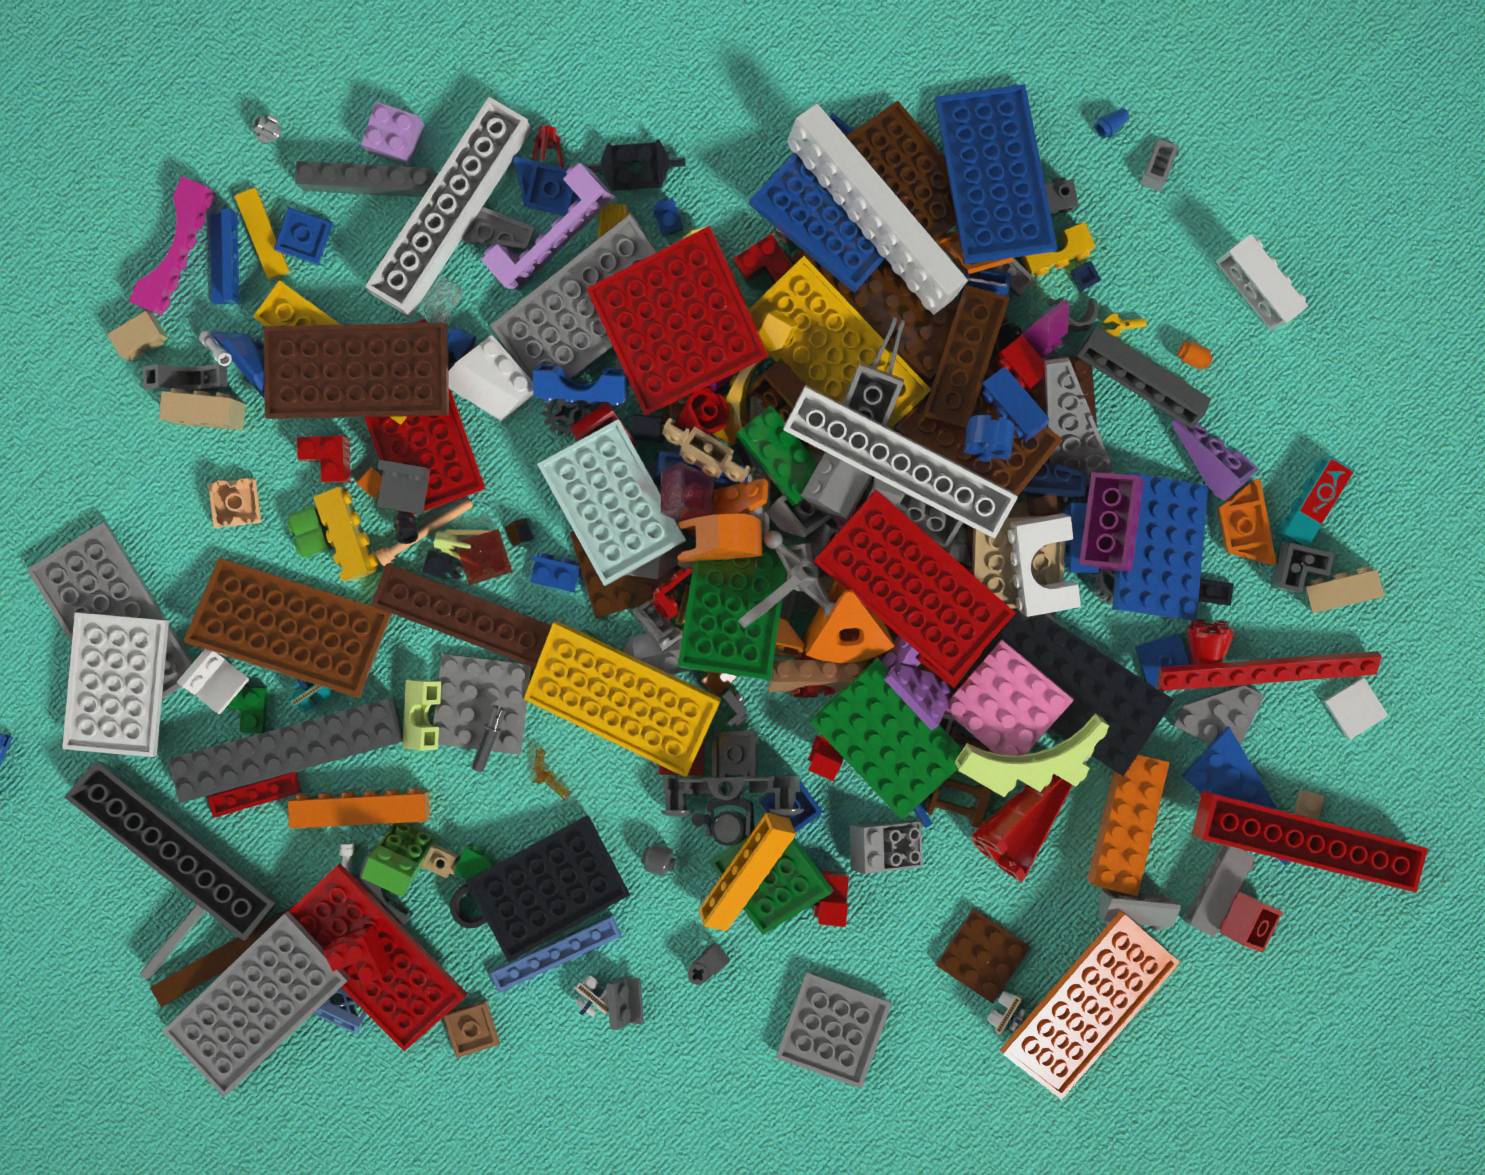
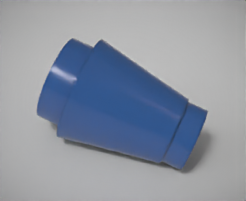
[1094,108,1129,139]

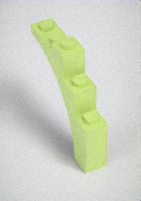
[954,713,1109,797]

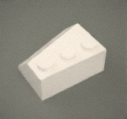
[448,335,534,421]

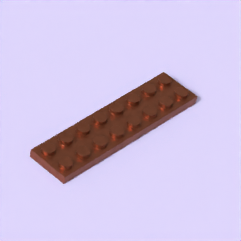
[371,563,552,668]

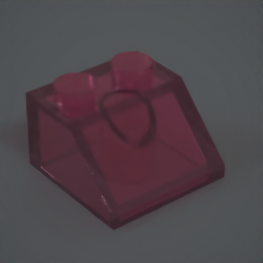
[660,462,713,521]

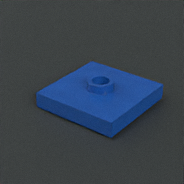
[274,207,333,266]
[1135,633,1189,688]

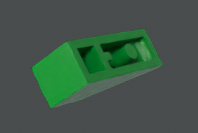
[453,844,496,879]

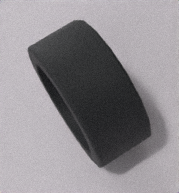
[450,884,487,929]

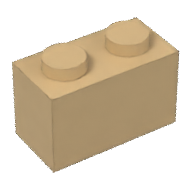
[107,311,168,361]

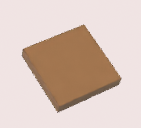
[444,1000,501,1058]

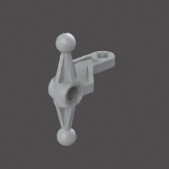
[738,531,836,628]

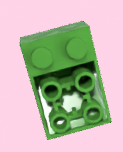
[361,823,437,897]

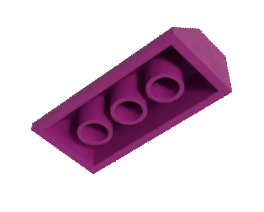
[1079,472,1144,572]

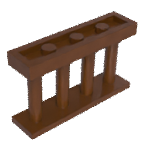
[923,725,994,828]

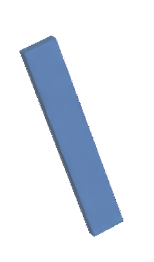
[489,914,622,993]

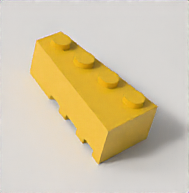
[313,487,378,581]

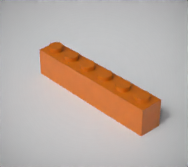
[288,788,431,829]

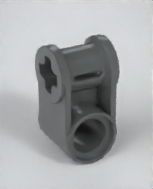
[688,942,731,985]

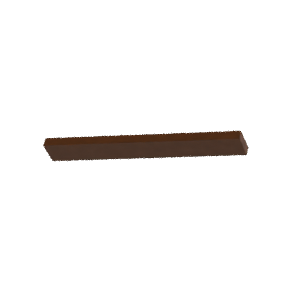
[150,902,298,1007]

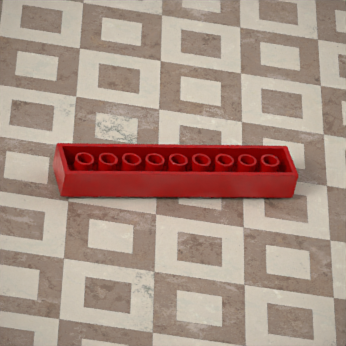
[1192,790,1428,893]

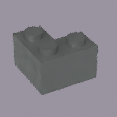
[1270,543,1335,593]

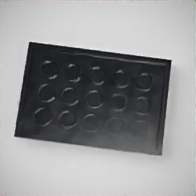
[466,814,630,963]

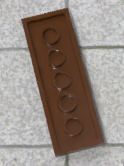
[923,285,1010,430]

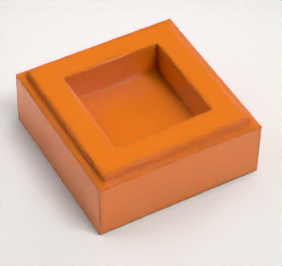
[356,467,382,499]

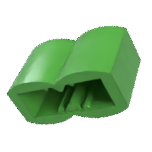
[287,506,333,558]

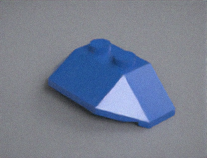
[210,331,265,400]

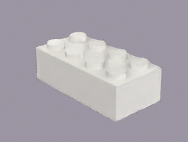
[1215,234,1308,331]

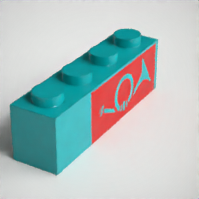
[1276,456,1355,547]

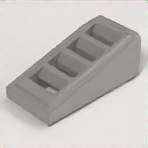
[1140,138,1179,191]

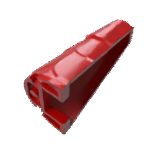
[971,774,1072,883]

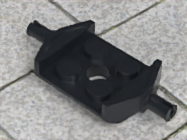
[585,139,686,191]

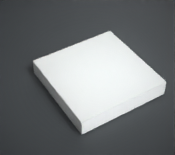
[1323,677,1388,740]

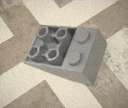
[849,821,923,874]

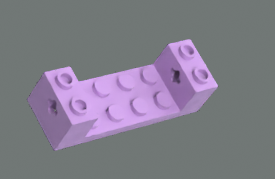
[481,163,615,291]

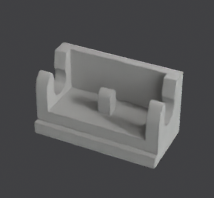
[632,600,682,651]

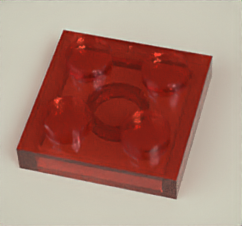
[456,529,513,586]

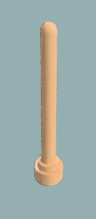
[375,500,473,567]

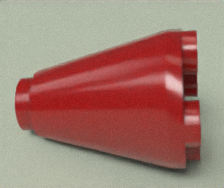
[1187,619,1234,665]

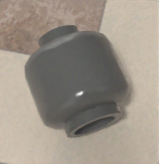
[641,843,676,877]

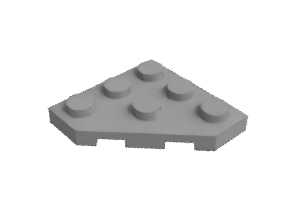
[1172,685,1265,745]

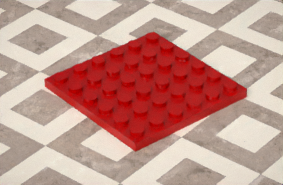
[586,226,770,416]

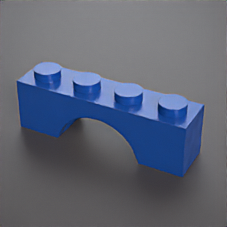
[533,364,628,405]

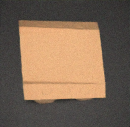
[208,478,261,528]

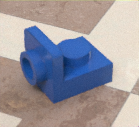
[652,198,684,237]

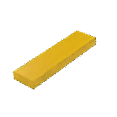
[235,187,291,281]

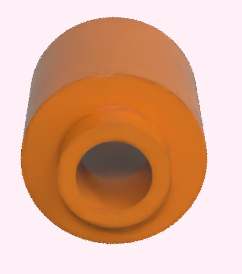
[1177,340,1213,370]

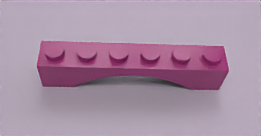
[129,176,215,316]

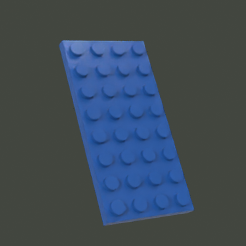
[935,84,1057,264]

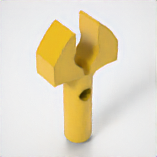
[1102,314,1147,338]

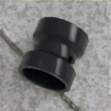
[393,512,418,544]

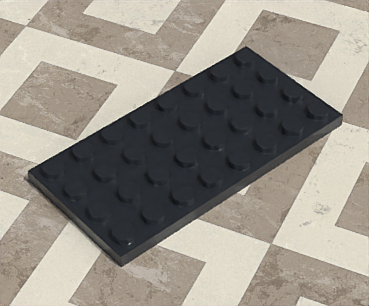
[967,608,1174,777]

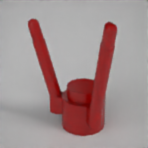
[531,125,564,168]

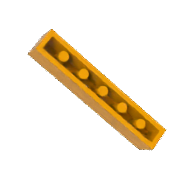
[698,812,796,931]

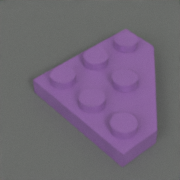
[885,664,954,730]

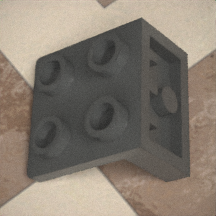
[378,460,430,514]

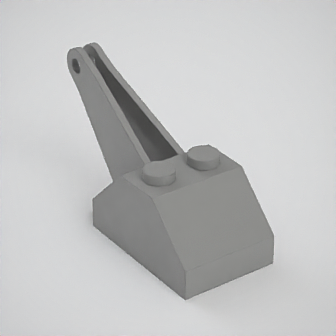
[842,317,905,426]

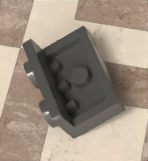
[723,688,748,726]

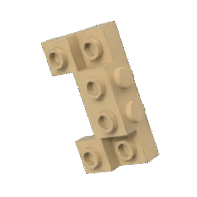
[662,418,751,484]

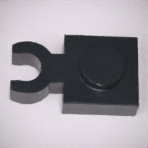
[422,550,466,579]

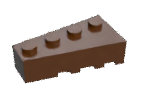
[746,358,819,451]

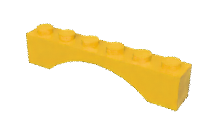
[712,310,799,446]

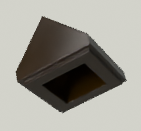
[505,518,534,547]

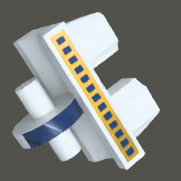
[573,975,609,1017]
[987,991,1027,1035]

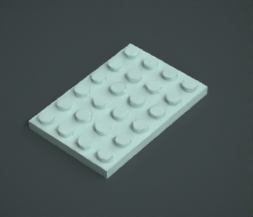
[537,419,686,586]

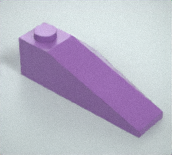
[1171,419,1259,501]

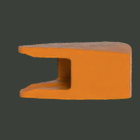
[677,514,762,562]
[802,581,894,663]

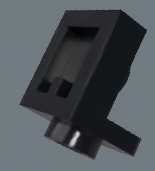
[997,323,1023,354]

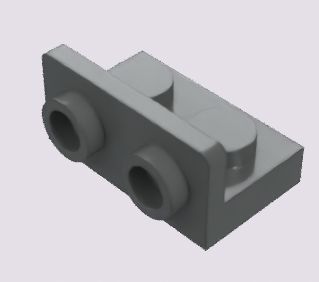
[607,977,644,1030]

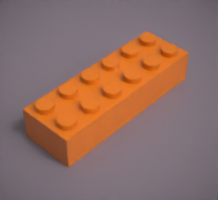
[1087,754,1170,896]

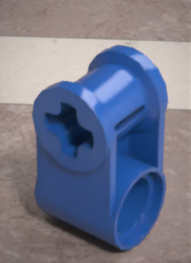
[448,326,476,371]

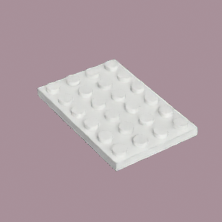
[62,612,169,757]

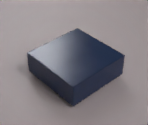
[1070,260,1101,292]

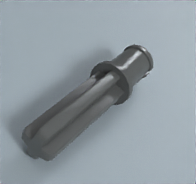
[471,705,507,772]

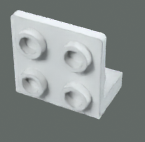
[177,649,249,714]

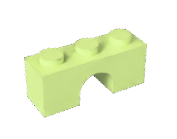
[402,680,441,751]

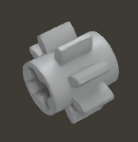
[252,114,282,143]

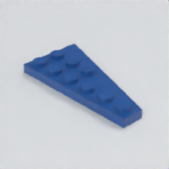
[1181,726,1289,865]

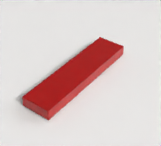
[207,771,302,818]

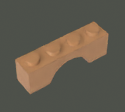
[767,660,863,692]

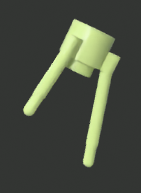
[434,528,492,567]

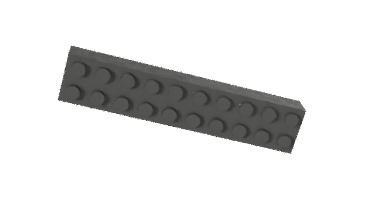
[167,697,403,803]
[64,761,279,941]

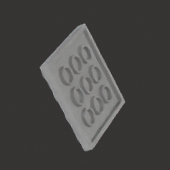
[433,654,532,755]
[776,970,892,1089]

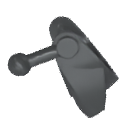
[1047,298,1098,332]

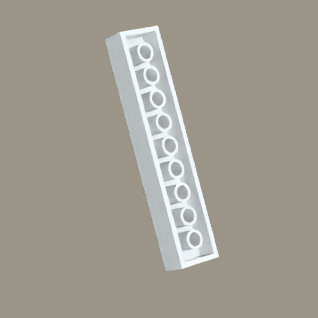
[365,97,532,318]
[787,103,968,315]
[783,385,1018,539]

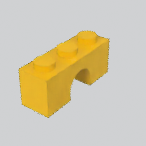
[1020,222,1096,278]

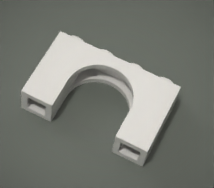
[1008,513,1081,617]

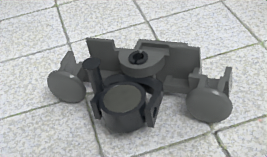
[661,731,804,846]

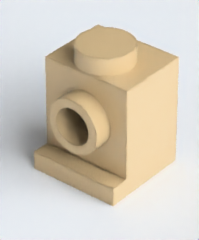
[421,844,459,878]

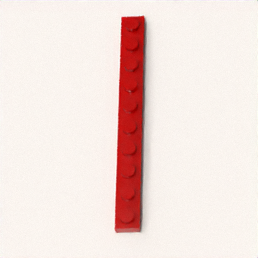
[1156,651,1382,691]

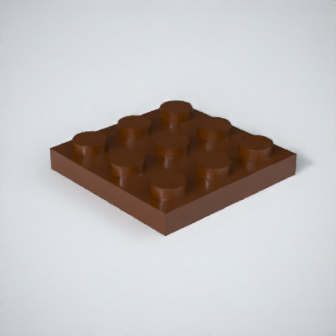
[935,908,1030,1004]

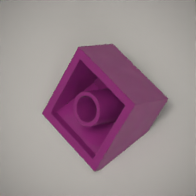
[1015,299,1069,358]

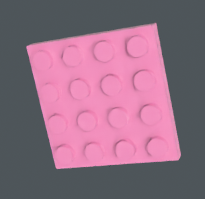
[945,639,1074,755]

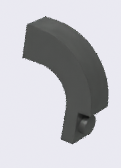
[143,364,227,392]
[359,848,414,926]

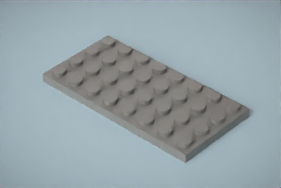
[490,214,658,381]
[26,522,193,699]
[162,911,350,1097]

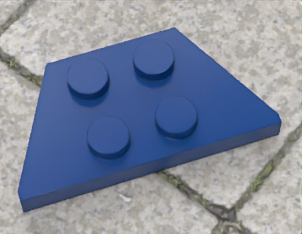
[514,156,600,216]

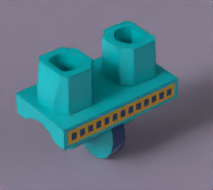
[290,679,333,712]

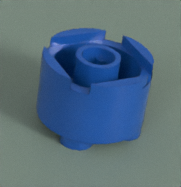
[964,415,1014,462]

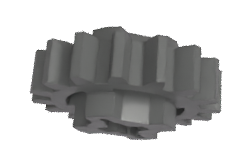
[542,399,592,438]

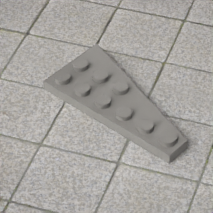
[1045,358,1115,481]

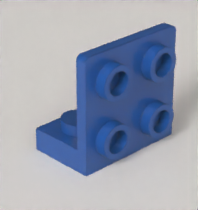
[530,552,581,592]

